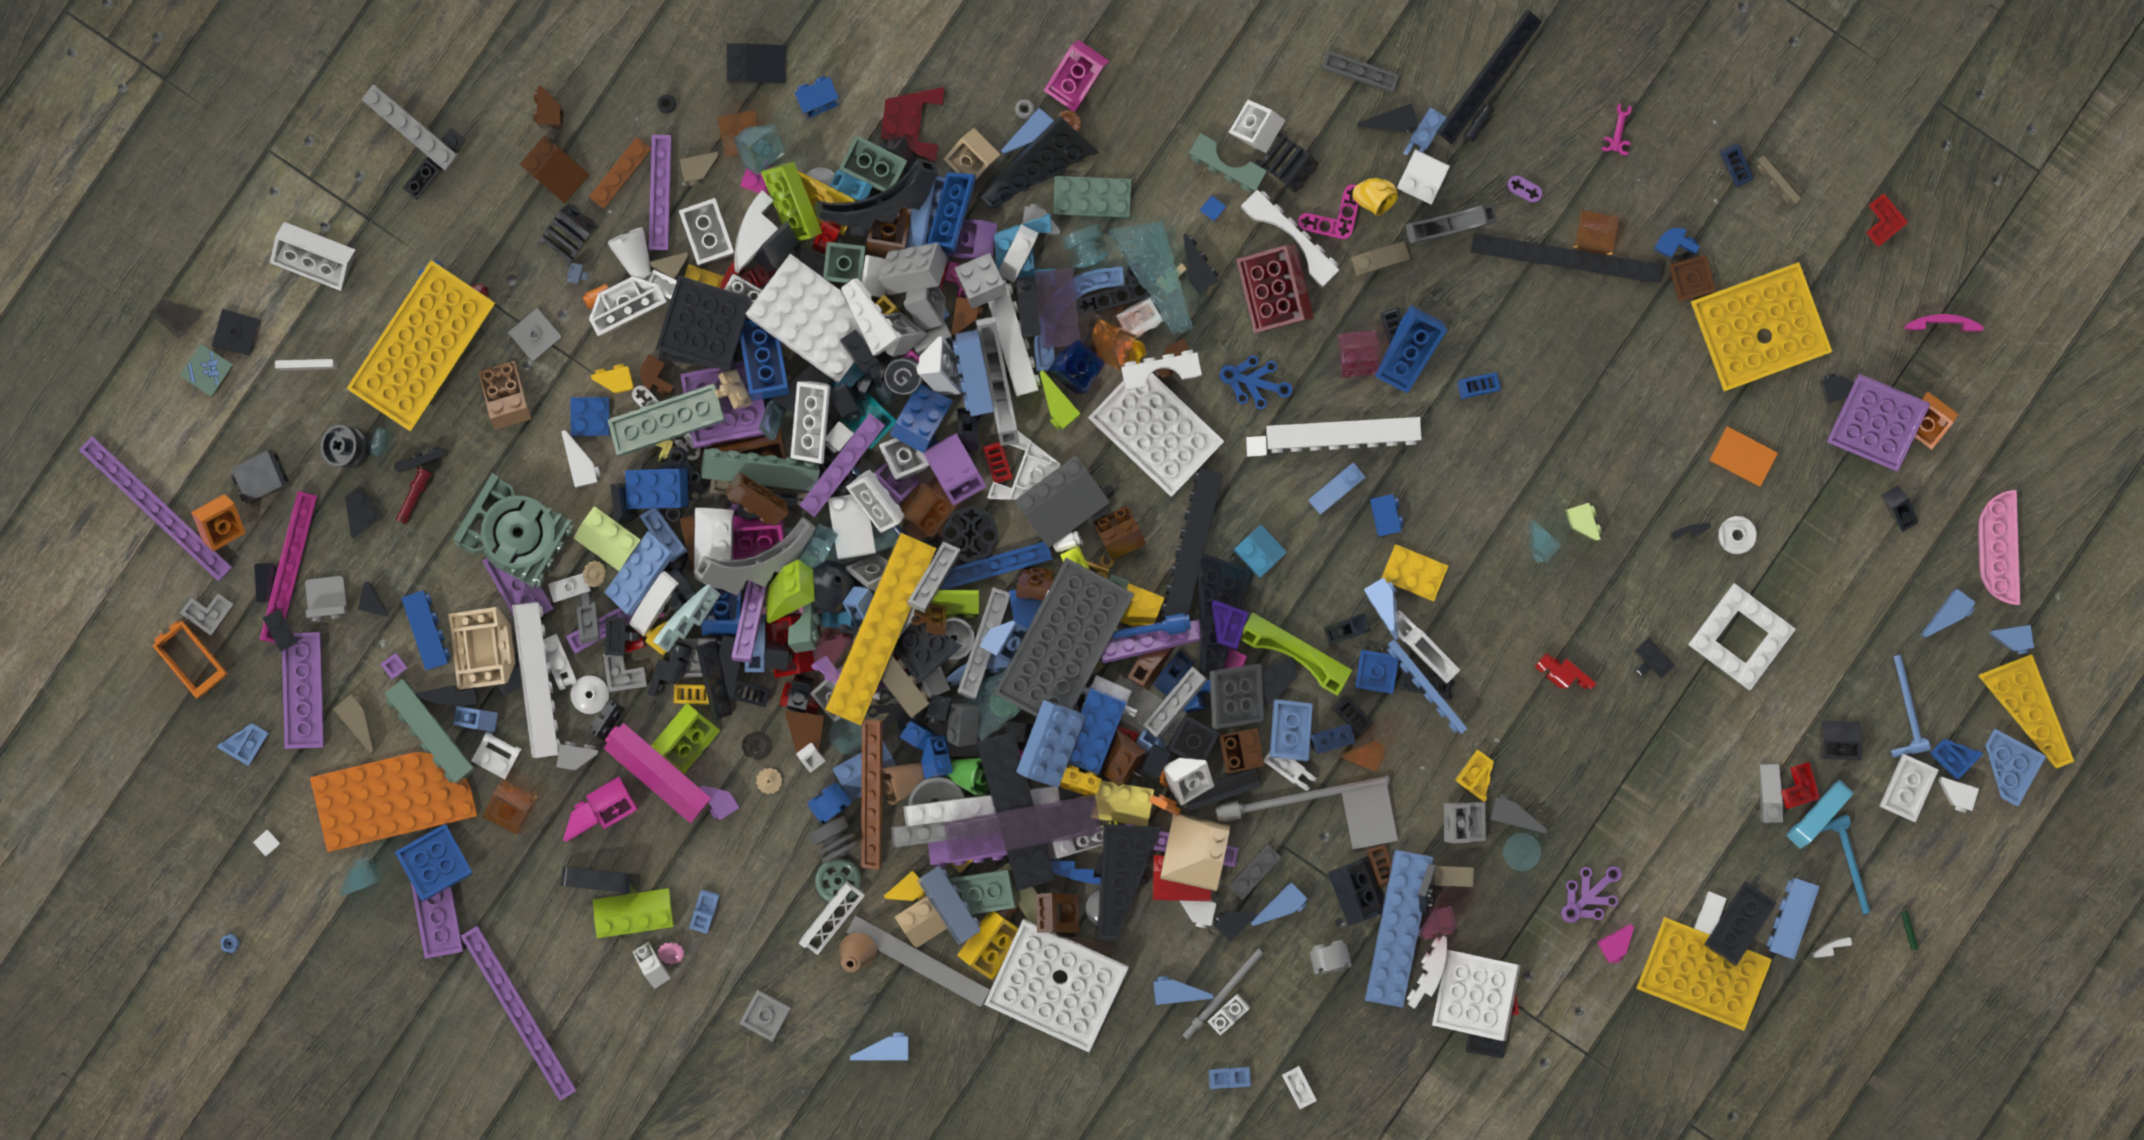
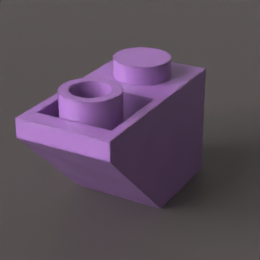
[700,786,740,820]

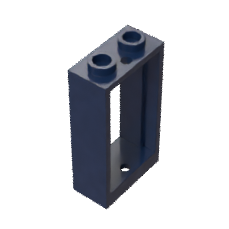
[1310,724,1356,754]

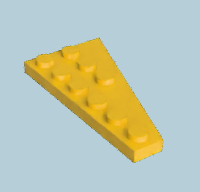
[1977,654,2074,769]

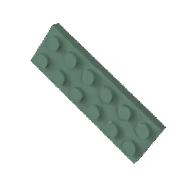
[608,384,726,457]

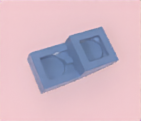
[689,889,720,934]
[1208,1067,1251,1089]

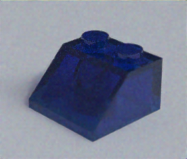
[1048,340,1106,394]

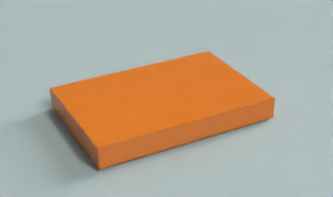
[1709,427,1778,487]

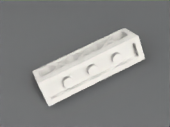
[799,881,865,955]

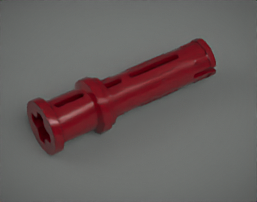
[395,466,433,524]

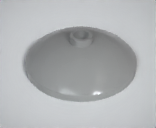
[907,777,964,806]

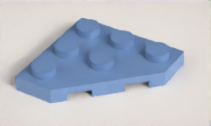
[1985,729,2046,806]

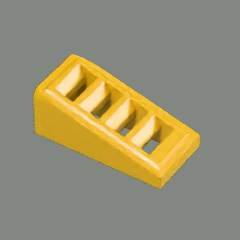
[674,684,709,705]

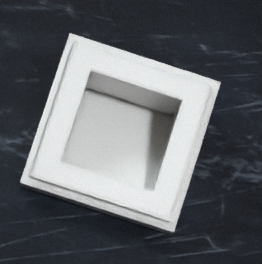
[1246,436,1267,457]
[797,743,825,773]

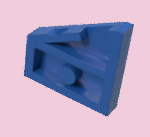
[1930,739,1983,780]

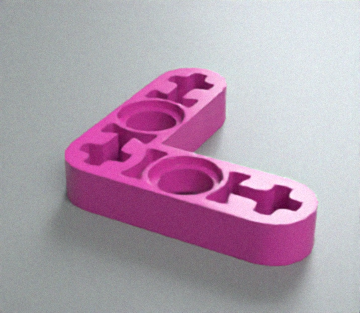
[1298,185,1359,240]

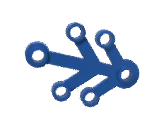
[1219,356,1292,409]

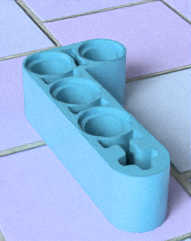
[1786,779,1854,849]

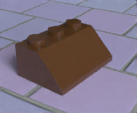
[726,471,788,526]

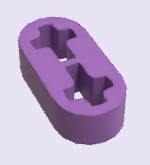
[1507,176,1542,203]

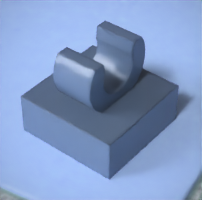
[566,263,589,284]

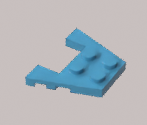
[994,214,1056,287]

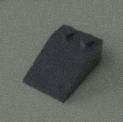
[726,43,786,84]

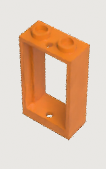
[152,621,229,699]

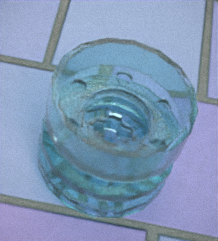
[1062,224,1110,269]

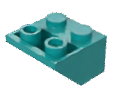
[841,394,897,449]

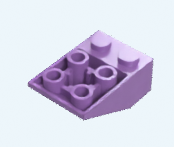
[924,433,987,506]

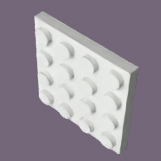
[1432,950,1521,1041]

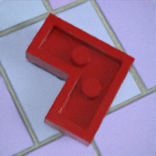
[1866,193,1908,247]
[1781,762,1820,809]

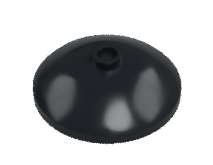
[810,560,858,614]

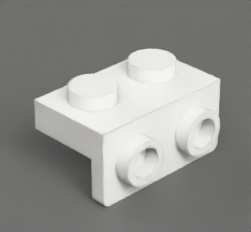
[1116,296,1163,340]
[920,667,950,698]

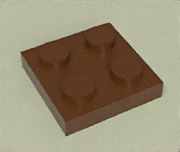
[1668,255,1716,302]

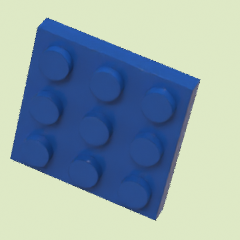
[395,824,473,902]

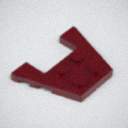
[881,87,945,162]

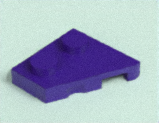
[1212,600,1249,649]

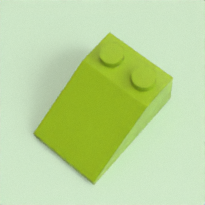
[1040,370,1080,430]
[766,559,815,623]

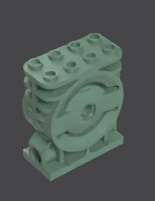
[453,473,574,589]

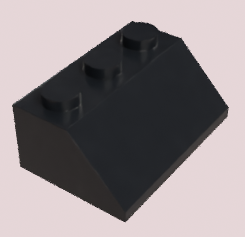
[1328,856,1384,926]

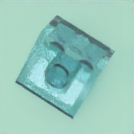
[733,124,785,175]
[1528,519,1562,563]
[340,858,381,897]

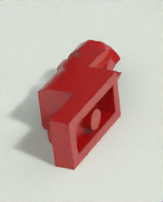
[1534,653,1596,690]

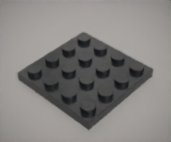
[656,275,752,372]

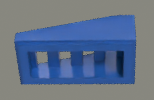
[1457,372,1501,400]

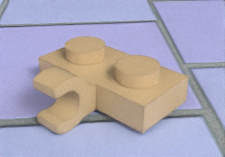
[714,370,753,409]

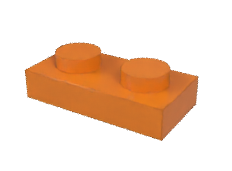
[1149,794,1181,816]

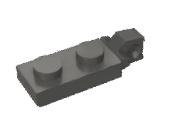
[577,592,601,644]

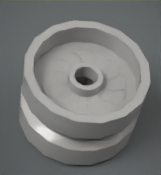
[945,618,975,660]

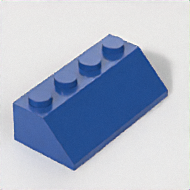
[927,172,976,253]

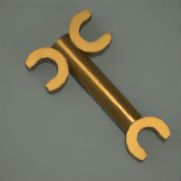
[1062,556,1114,579]

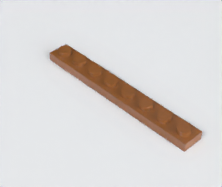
[861,718,883,870]

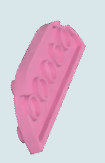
[1978,490,2020,605]

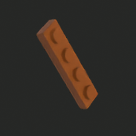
[589,137,651,209]

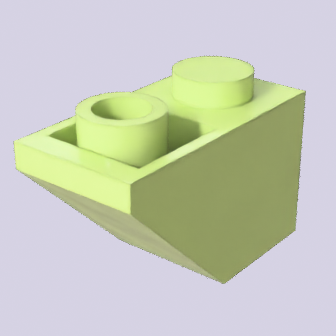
[1565,503,1602,541]

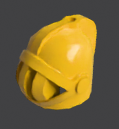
[1352,178,1398,217]

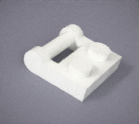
[471,731,522,779]

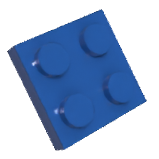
[571,397,610,436]
[1355,650,1398,694]

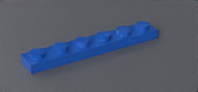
[941,542,1052,590]

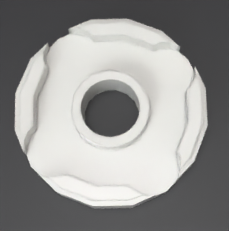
[1718,516,1757,554]

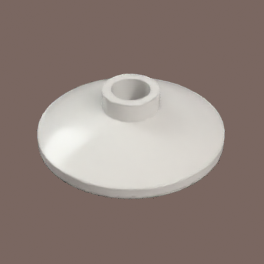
[571,676,609,714]

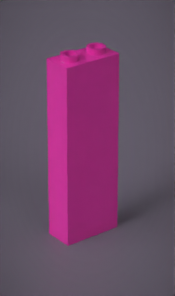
[604,723,711,824]

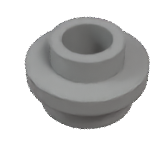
[1015,99,1034,119]

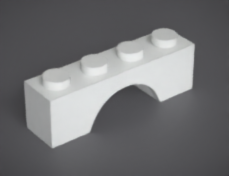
[1121,350,1202,391]

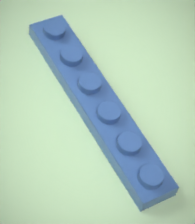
[1387,639,1467,734]

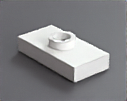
[548,573,591,603]

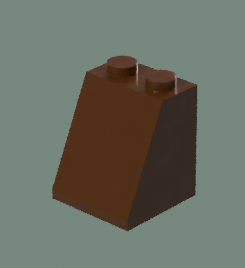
[785,711,826,764]

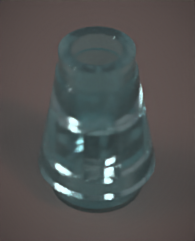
[369,428,387,458]

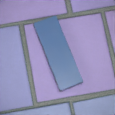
[640,508,687,562]

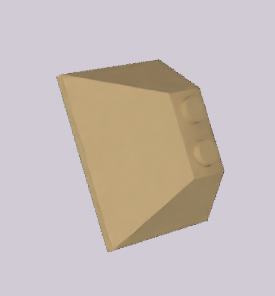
[448,607,516,690]
[1160,814,1230,891]

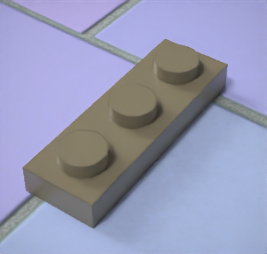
[1756,155,1801,205]

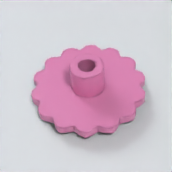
[658,942,684,965]

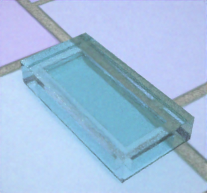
[759,400,785,441]

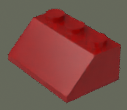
[766,614,816,678]
[1153,855,1211,902]

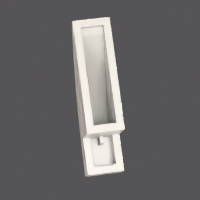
[734,190,778,273]
[1397,611,1460,683]

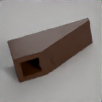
[1127,647,1174,691]

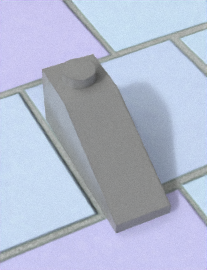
[1759,764,1783,823]

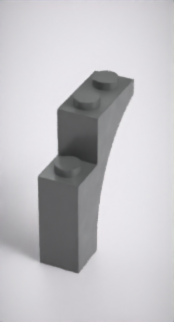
[1406,204,1497,243]

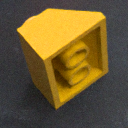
[957,911,1019,980]

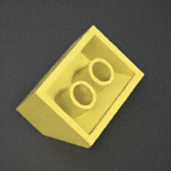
[1091,780,1154,826]

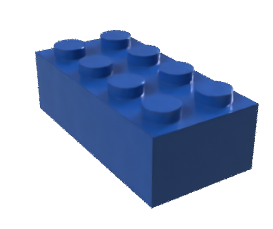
[740,320,790,401]
[1068,687,1127,774]

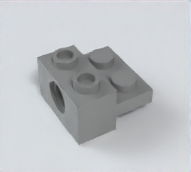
[1444,802,1486,843]

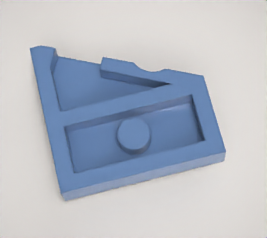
[217,723,269,766]

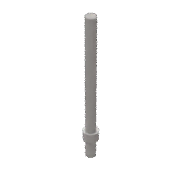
[1183,949,1264,1040]

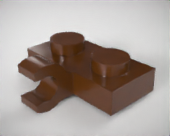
[911,604,946,636]

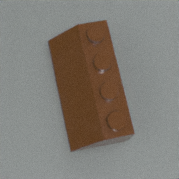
[706,428,788,459]

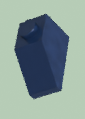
[1153,651,1194,696]

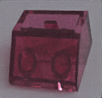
[1338,331,1379,378]
[813,634,852,664]
[1418,905,1457,940]

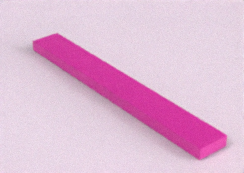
[259,491,317,644]

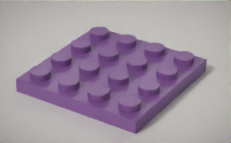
[680,361,770,449]
[1827,373,1930,471]

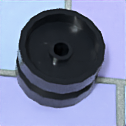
[320,425,371,468]
[668,566,696,612]

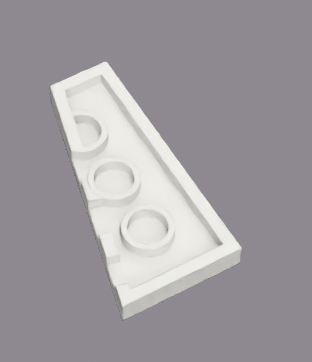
[841,278,902,356]

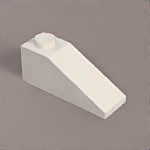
[998,225,1038,283]
[561,430,601,488]

